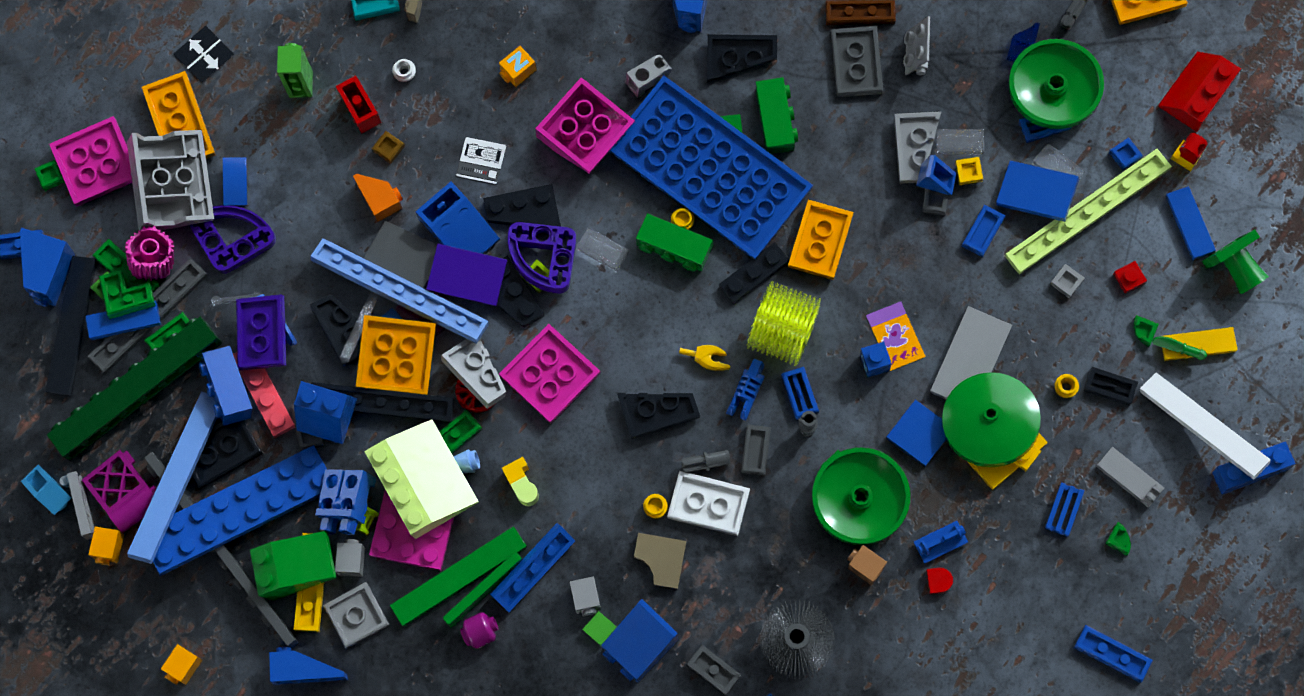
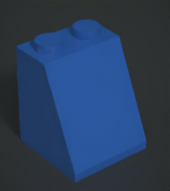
[671,0,708,33]
[20,228,75,307]
[294,381,357,444]
[601,599,679,683]

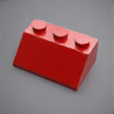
[1158,51,1241,132]

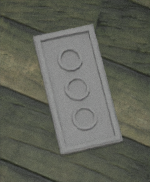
[930,306,1012,400]

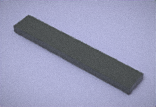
[87,258,208,374]

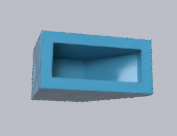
[21,464,72,515]

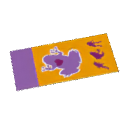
[866,302,926,371]

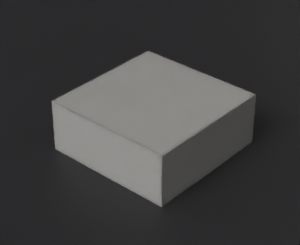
[1050,264,1085,298]

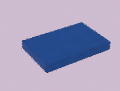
[996,161,1079,222]

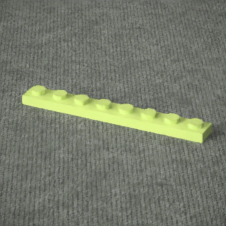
[1005,149,1172,275]

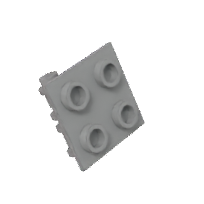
[903,16,930,75]

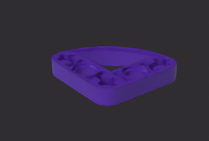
[190,205,276,274]
[508,222,577,294]

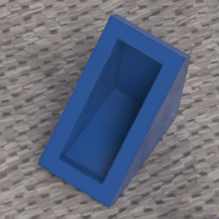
[916,155,957,195]

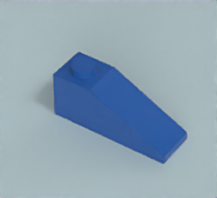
[269,647,348,685]

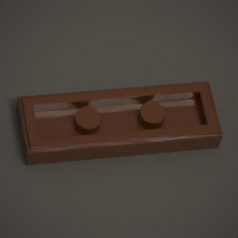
[825,0,896,25]

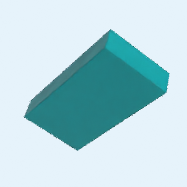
[351,0,400,21]

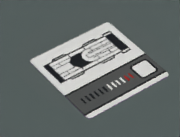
[456,137,506,184]

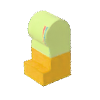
[502,457,539,506]

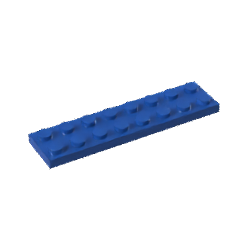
[153,445,327,576]

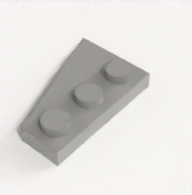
[894,112,941,184]
[441,338,506,409]

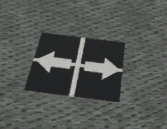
[174,26,234,83]

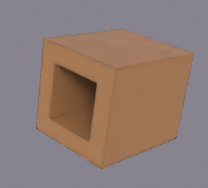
[847,545,887,585]

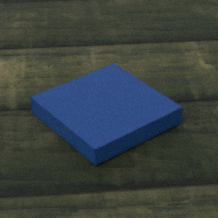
[886,400,946,467]

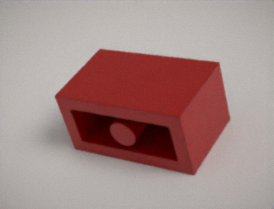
[336,75,382,134]

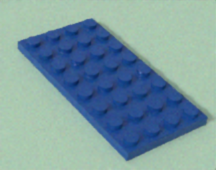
[609,76,813,259]

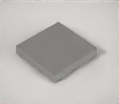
[323,582,390,649]

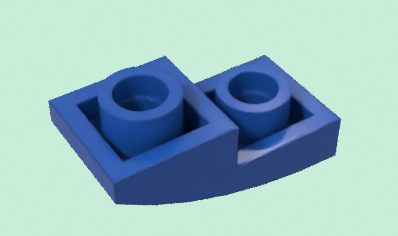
[223,157,247,205]

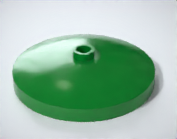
[1009,39,1104,129]
[942,373,1041,467]
[812,447,911,545]

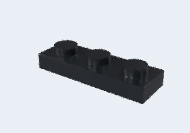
[719,242,790,304]

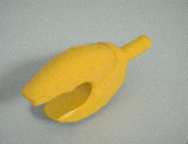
[679,345,730,371]

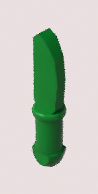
[1152,336,1207,360]

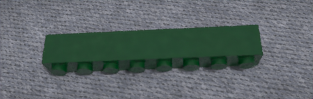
[47,316,222,461]

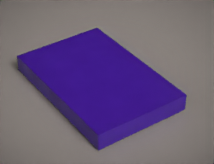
[426,243,508,306]
[236,294,286,370]

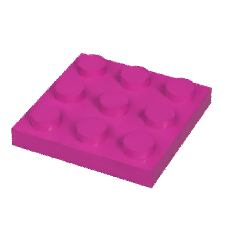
[49,116,132,207]
[499,324,601,424]
[369,490,454,571]

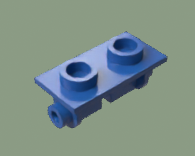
[914,521,968,564]

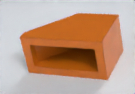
[353,174,403,222]

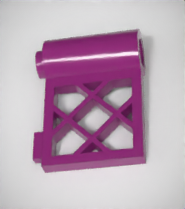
[82,450,157,534]

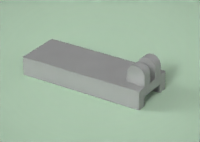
[1096,447,1164,508]
[59,471,94,540]

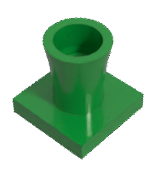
[1202,229,1269,295]

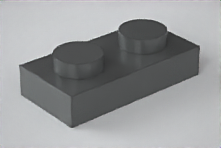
[687,645,741,695]

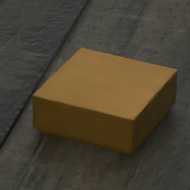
[372,131,405,164]

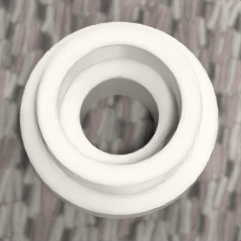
[392,59,416,82]

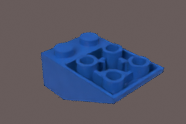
[415,181,500,254]

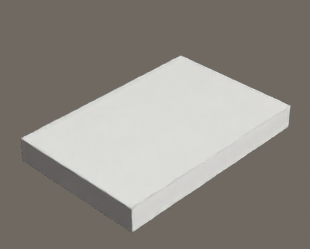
[667,471,750,536]

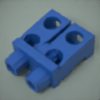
[315,470,377,535]

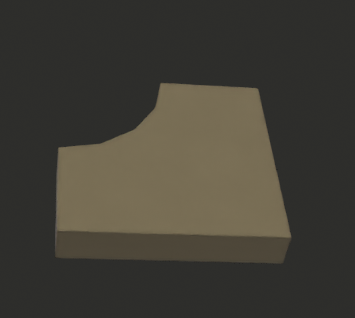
[634,533,686,590]

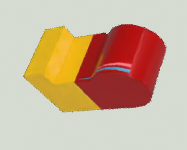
[1171,133,1208,172]

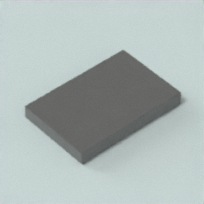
[830,26,883,97]
[363,221,437,290]

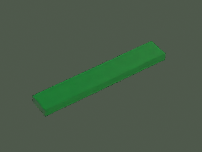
[390,526,527,627]

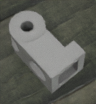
[625,55,672,98]

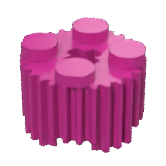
[125,226,174,281]

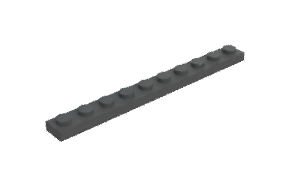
[144,452,299,649]

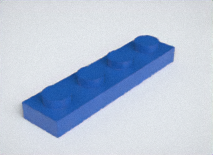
[490,523,575,612]

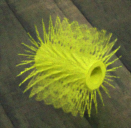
[747,282,821,366]

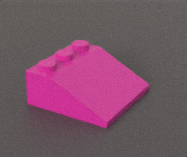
[535,77,635,174]

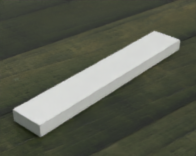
[1140,373,1270,480]

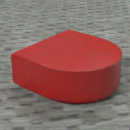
[926,568,953,595]

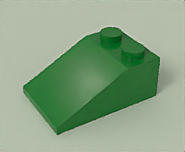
[250,531,337,601]

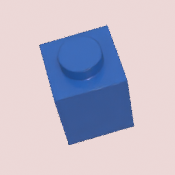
[860,342,892,378]

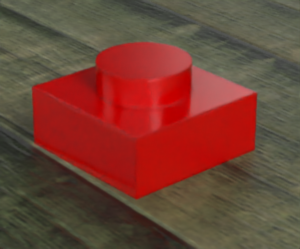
[1113,261,1147,294]

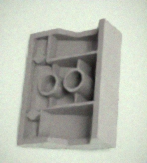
[127,130,214,230]

